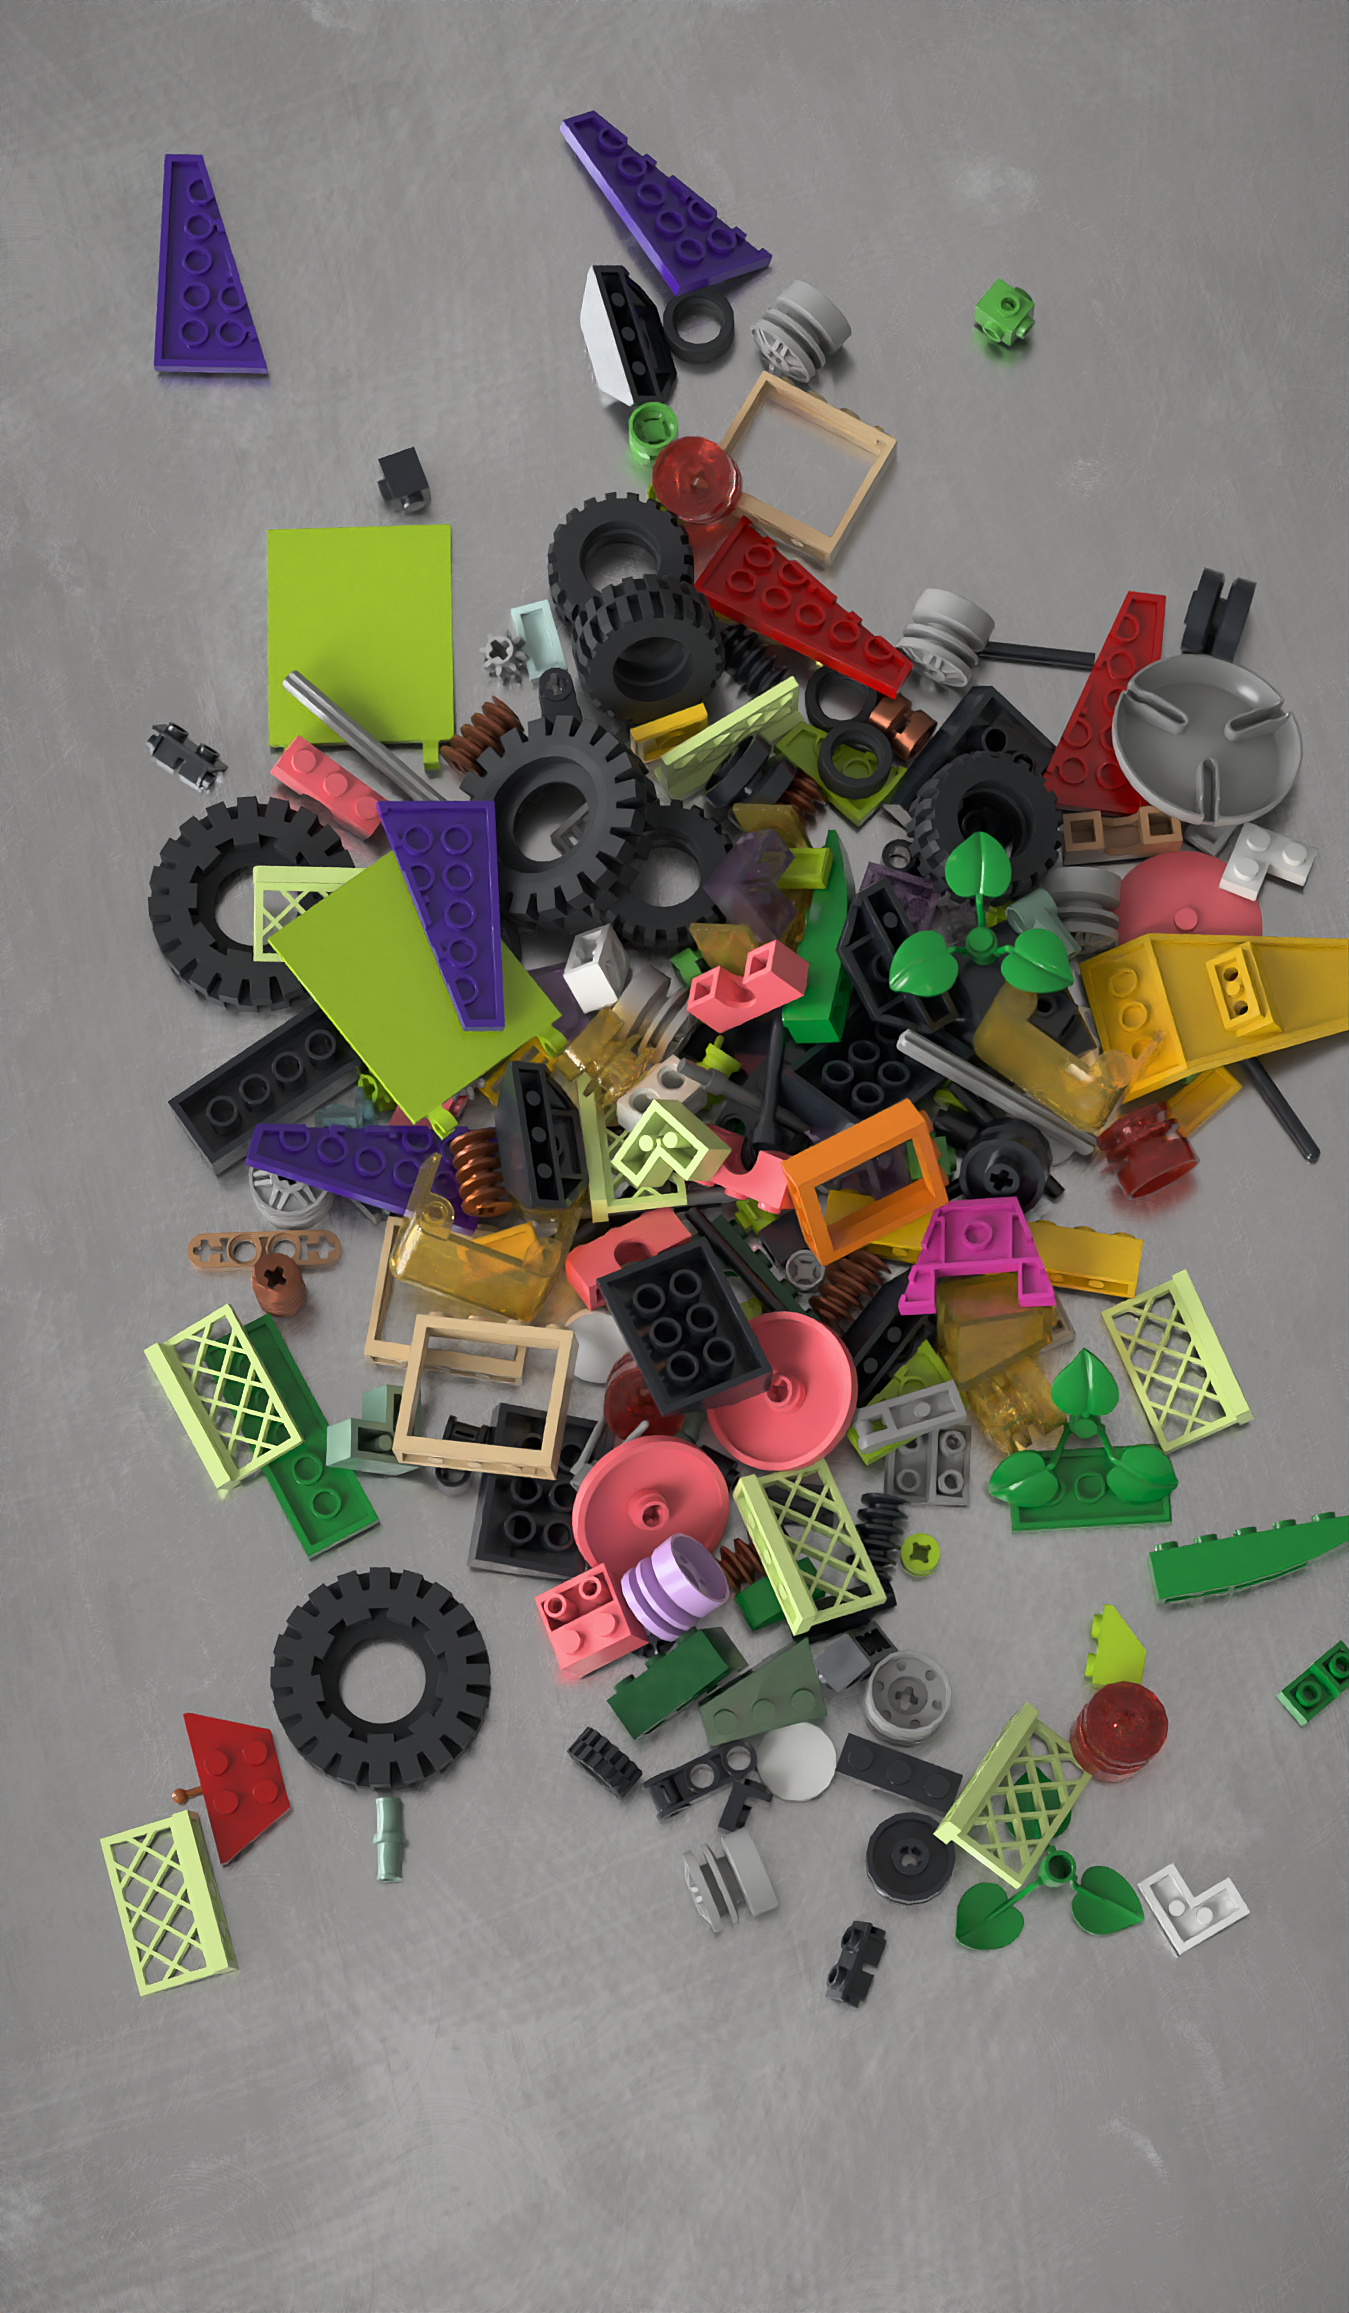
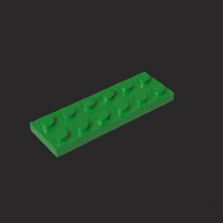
[198,1313,380,1559]

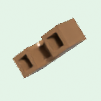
[1059,806,1183,865]

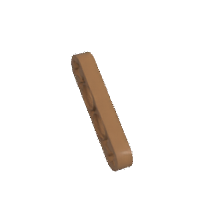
[187,1230,342,1272]

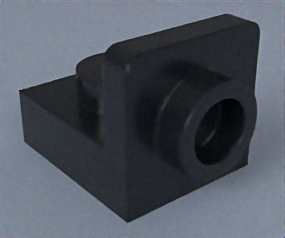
[718,1779,773,1834]

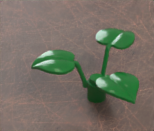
[889,832,1074,997]
[988,1348,1179,1508]
[955,1767,1144,1950]

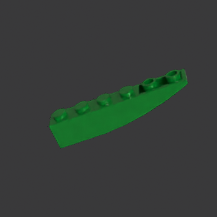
[782,830,856,1043]
[1147,1512,1349,1606]

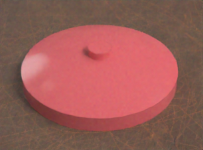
[1110,851,1263,982]
[706,1311,858,1472]
[572,1435,729,1586]

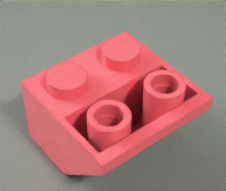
[534,1563,650,1677]

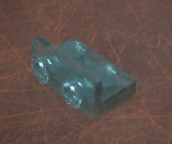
[315,1087,378,1128]

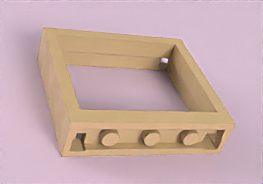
[696,370,897,567]
[364,1214,546,1386]
[392,1311,579,1480]

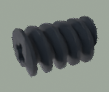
[720,623,789,698]
[845,1493,911,1582]

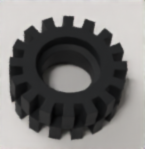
[567,1727,643,1799]

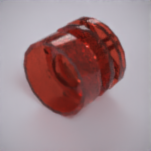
[652,436,743,526]
[1096,1101,1200,1201]
[603,1351,686,1441]
[1069,1681,1169,1782]

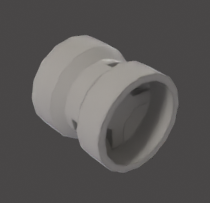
[785,1250,825,1297]

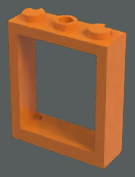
[780,1098,949,1267]

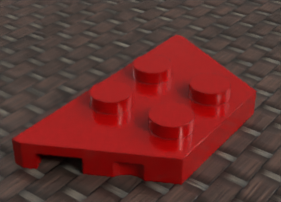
[183,1713,290,1866]

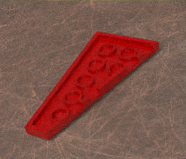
[693,514,914,700]
[1043,591,1166,817]

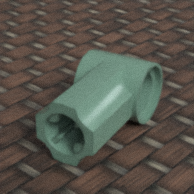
[1005,887,1081,961]

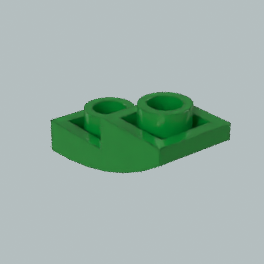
[733,1557,826,1631]
[1276,1640,1349,1727]

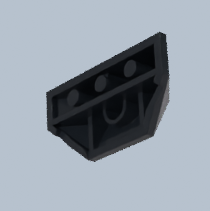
[579,265,677,406]
[835,877,960,1035]
[494,1060,589,1212]
[841,1267,955,1409]

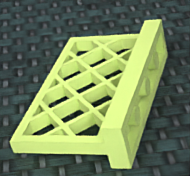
[654,676,806,801]
[253,866,366,962]
[576,1069,687,1223]
[1101,1269,1255,1454]
[144,1304,305,1491]
[732,1458,887,1636]
[934,1702,1098,1889]
[100,1810,239,1996]

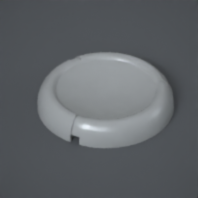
[1112,654,1303,827]

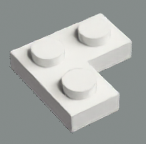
[1218,822,1318,901]
[1137,1863,1250,1955]

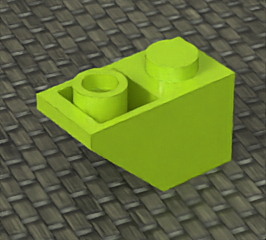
[1084,1604,1147,1697]

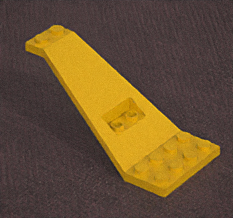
[1078,933,1349,1104]

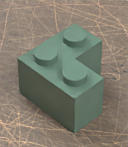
[326,1384,421,1476]

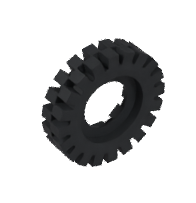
[459,715,658,931]
[148,796,355,1013]
[270,1567,491,1791]

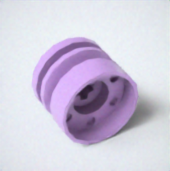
[621,1533,730,1642]

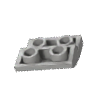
[883,1424,972,1505]

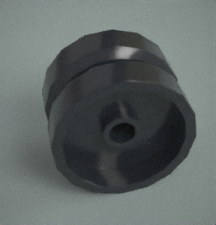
[1180,567,1257,663]
[701,730,798,831]
[959,1117,1053,1214]
[865,1812,956,1908]

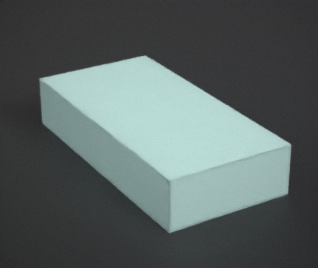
[511,599,568,684]

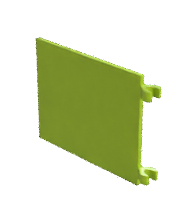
[267,524,454,771]
[267,850,569,1140]

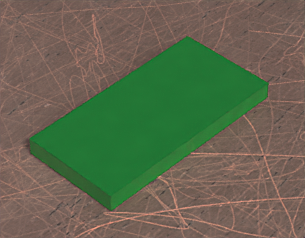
[1006,1444,1172,1534]

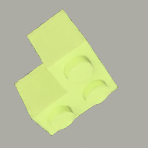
[611,1099,732,1187]

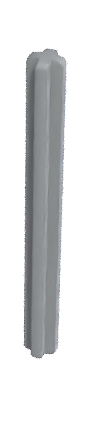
[283,670,447,801]
[896,1029,1098,1156]

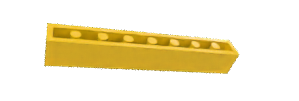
[824,1189,1144,1299]

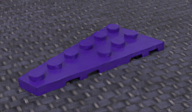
[559,110,773,297]
[154,154,269,374]
[376,801,505,1031]
[244,1124,498,1237]

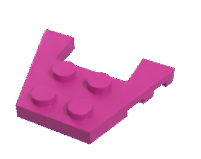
[898,1196,1056,1315]

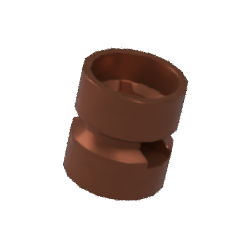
[866,692,938,762]

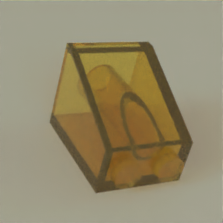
[937,1271,1057,1392]

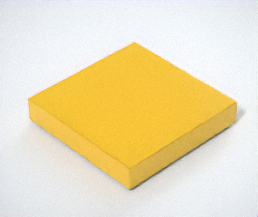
[630,703,708,764]

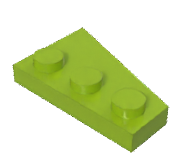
[773,721,907,827]
[845,1339,969,1466]

